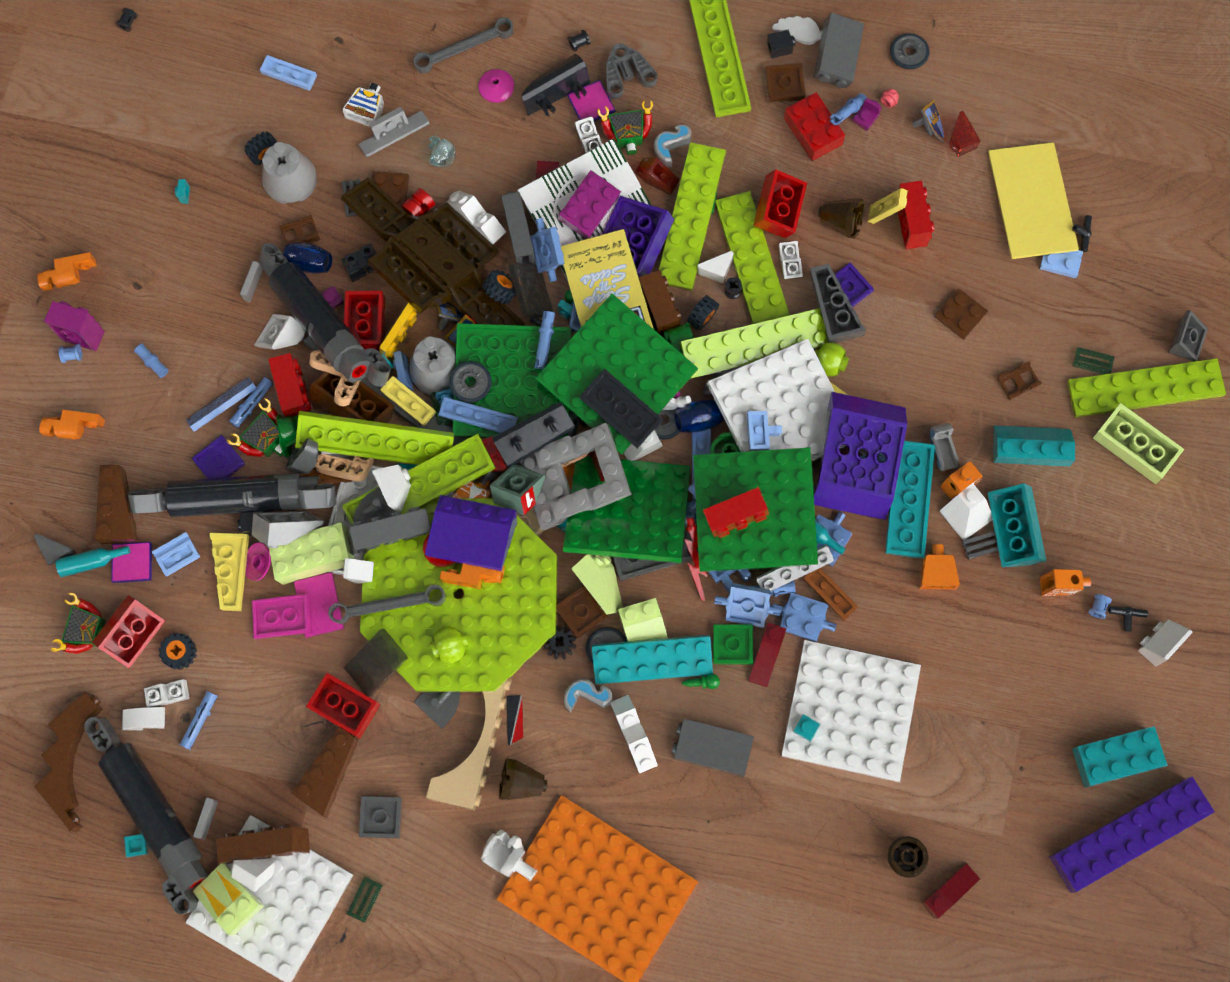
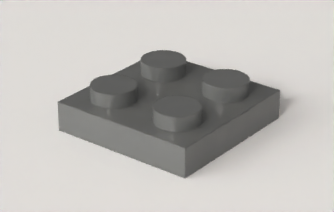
[359,796,402,839]

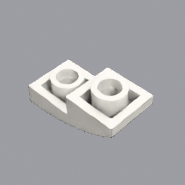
[574,116,602,154]
[778,241,803,279]
[144,679,190,707]
[122,707,165,730]

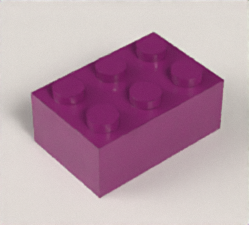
[557,170,621,239]
[44,301,105,351]

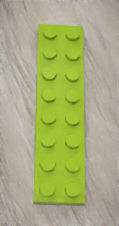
[689,0,751,118]
[659,142,726,291]
[715,191,790,324]
[679,308,828,379]
[1067,358,1226,418]
[295,411,454,465]
[342,434,496,524]

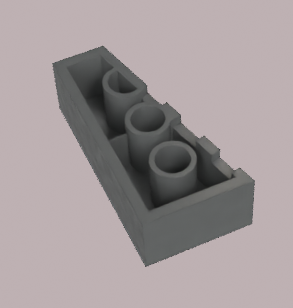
[809,264,866,343]
[347,507,431,555]

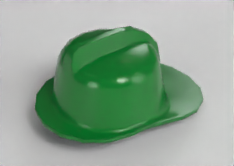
[276,414,298,458]

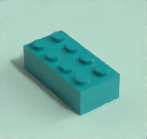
[1072,726,1168,788]

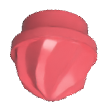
[880,89,899,108]

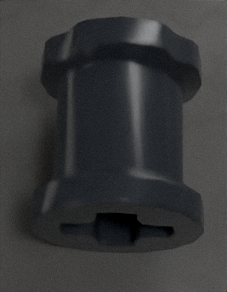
[116,8,138,32]
[568,29,591,52]
[725,277,742,299]

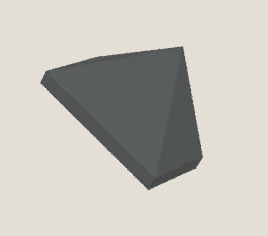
[34,533,76,565]

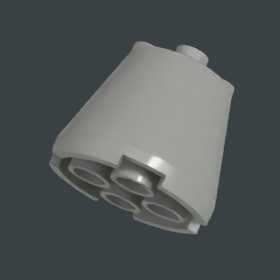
[261,142,317,204]
[409,336,456,397]

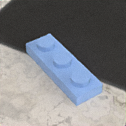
[260,55,317,91]

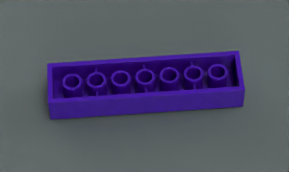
[1049,776,1215,893]

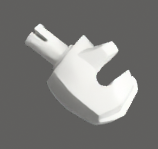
[481,830,537,881]

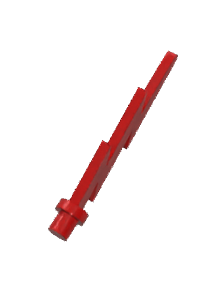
[683,517,707,601]

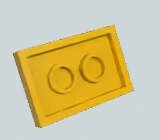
[379,303,417,359]

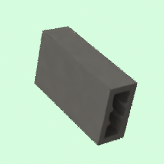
[813,12,864,88]
[501,192,536,271]
[671,719,754,777]

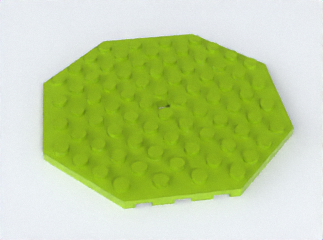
[360,498,557,692]

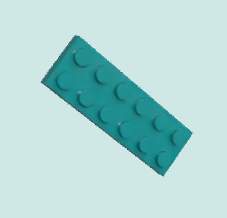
[885,441,935,559]
[592,634,713,684]

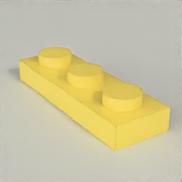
[867,188,907,224]
[380,376,436,427]

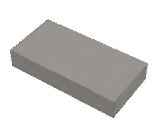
[240,261,263,302]
[193,798,218,840]

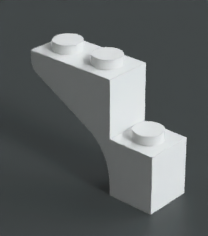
[446,191,506,244]
[610,695,658,773]

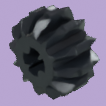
[544,627,576,660]

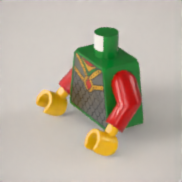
[597,101,653,155]
[226,398,283,457]
[51,593,106,654]

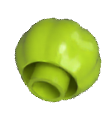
[814,342,849,377]
[430,626,468,663]

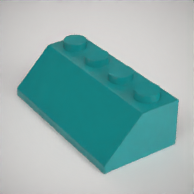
[993,425,1075,467]
[988,483,1046,568]

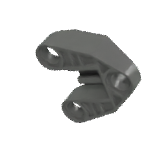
[606,43,657,99]
[286,438,318,474]

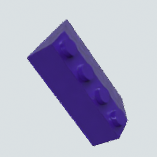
[602,196,674,278]
[425,495,517,571]

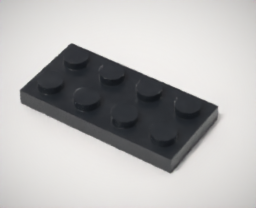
[579,369,663,449]

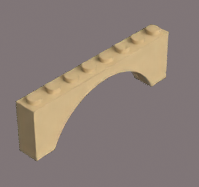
[426,678,512,811]

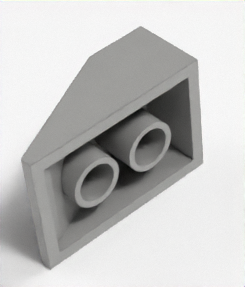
[252,511,323,548]

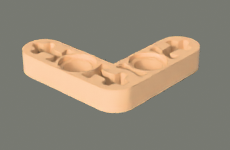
[309,350,361,406]
[315,454,375,482]

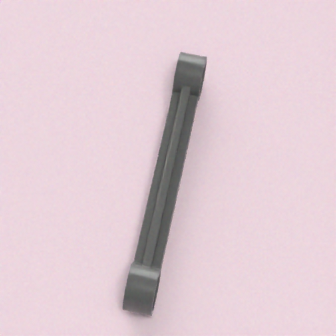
[413,17,514,74]
[328,585,446,624]

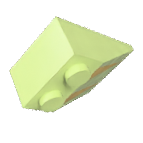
[193,864,264,935]

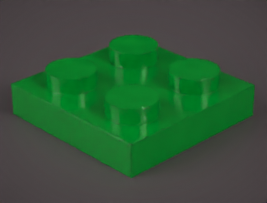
[713,624,753,665]

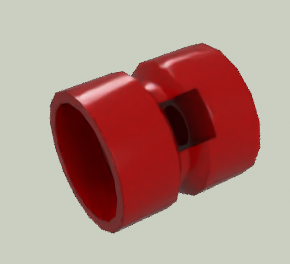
[401,188,436,216]

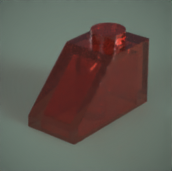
[949,111,981,157]
[634,157,679,194]

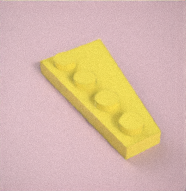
[210,533,249,611]

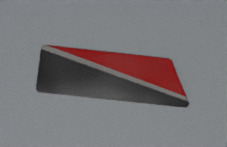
[507,695,523,745]

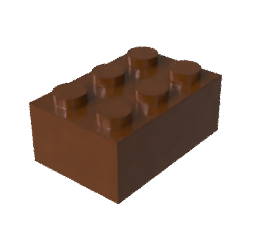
[639,270,681,338]

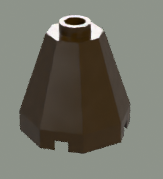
[818,198,865,239]
[499,758,547,801]

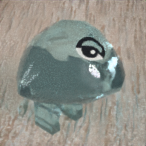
[428,135,456,167]

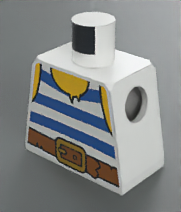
[343,83,384,127]

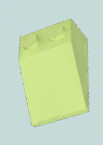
[571,554,623,615]
[618,598,668,641]

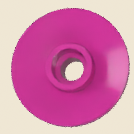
[478,69,514,103]
[245,543,271,581]

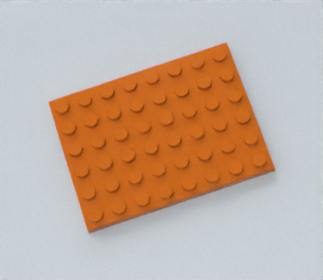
[496,795,699,982]

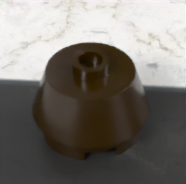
[888,836,928,878]

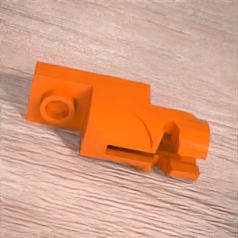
[37,252,97,291]
[39,410,105,439]
[440,563,505,589]

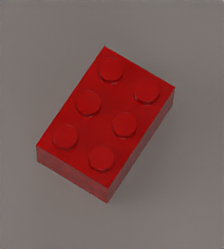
[784,92,845,161]
[753,169,807,239]
[898,180,935,250]
[344,291,386,351]
[268,353,312,417]
[703,487,769,538]
[92,594,165,669]
[306,673,381,739]

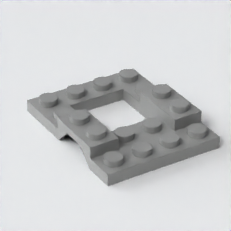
[520,423,632,531]

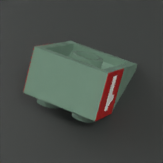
[490,464,545,515]

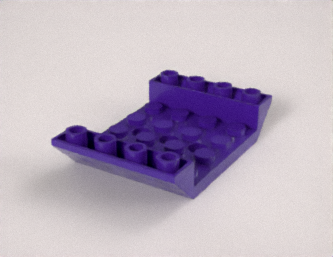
[813,392,907,520]

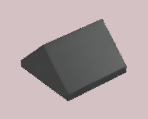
[1168,310,1208,362]

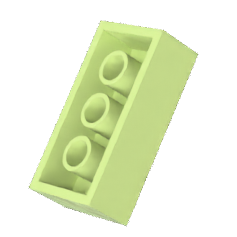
[1093,403,1184,484]
[269,522,355,585]

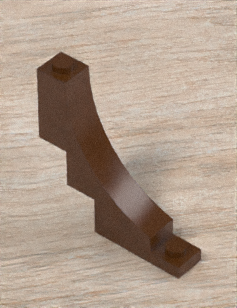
[34,692,103,833]

